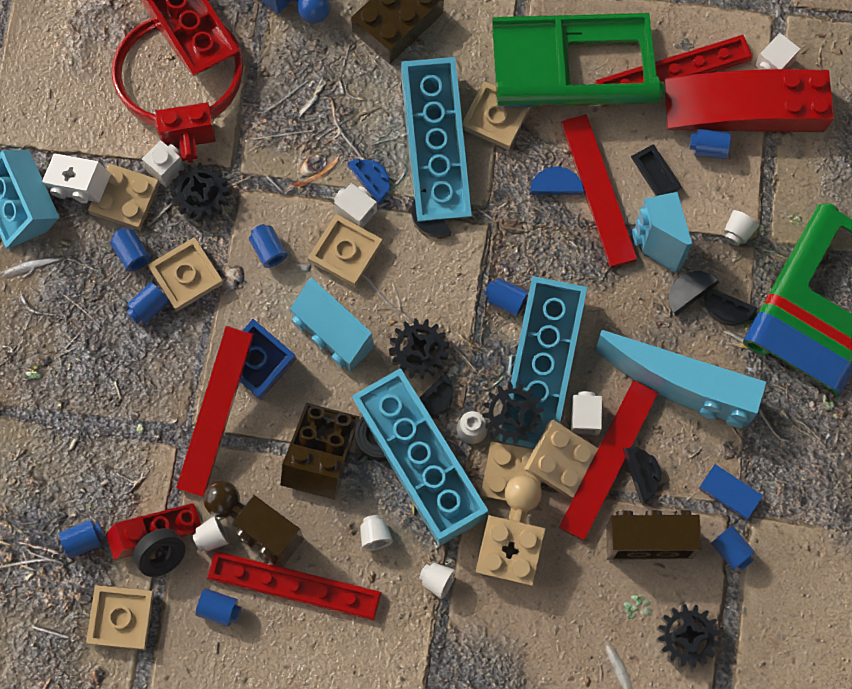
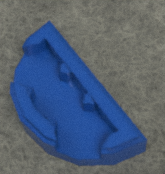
[347,158,390,206]
[529,166,584,195]

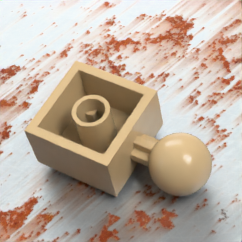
[476,475,545,586]

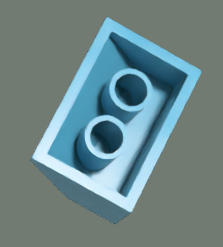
[0,150,59,248]
[632,192,692,272]
[290,277,374,372]

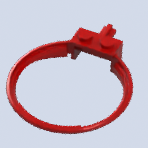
[112,19,244,163]

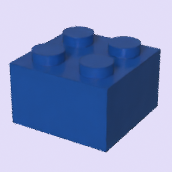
[240,318,297,400]

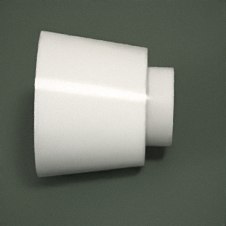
[724,210,759,246]
[457,411,488,444]
[360,515,393,551]
[193,516,230,551]
[419,563,456,599]

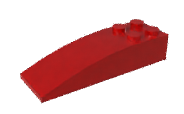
[140,0,239,77]
[664,69,834,132]

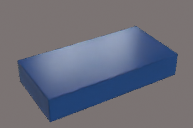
[698,464,763,520]

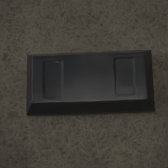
[631,144,682,196]

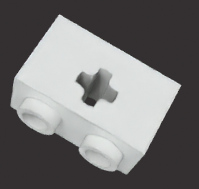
[42,154,111,203]

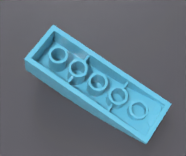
[401,57,472,222]
[499,276,587,448]
[595,330,766,428]
[352,368,488,547]

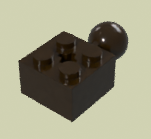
[203,481,304,566]

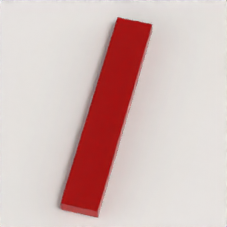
[595,35,753,107]
[561,114,637,269]
[176,326,254,497]
[558,380,658,541]
[207,551,382,621]

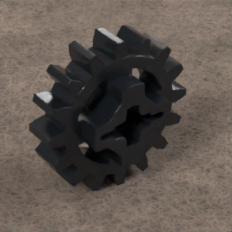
[170,163,230,222]
[389,318,449,379]
[482,382,544,444]
[656,604,721,669]

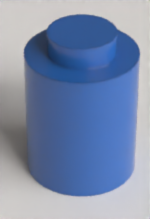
[689,129,731,159]
[249,224,288,268]
[110,228,150,272]
[484,278,529,317]
[126,282,169,325]
[59,519,105,559]
[710,525,755,571]
[195,588,242,627]

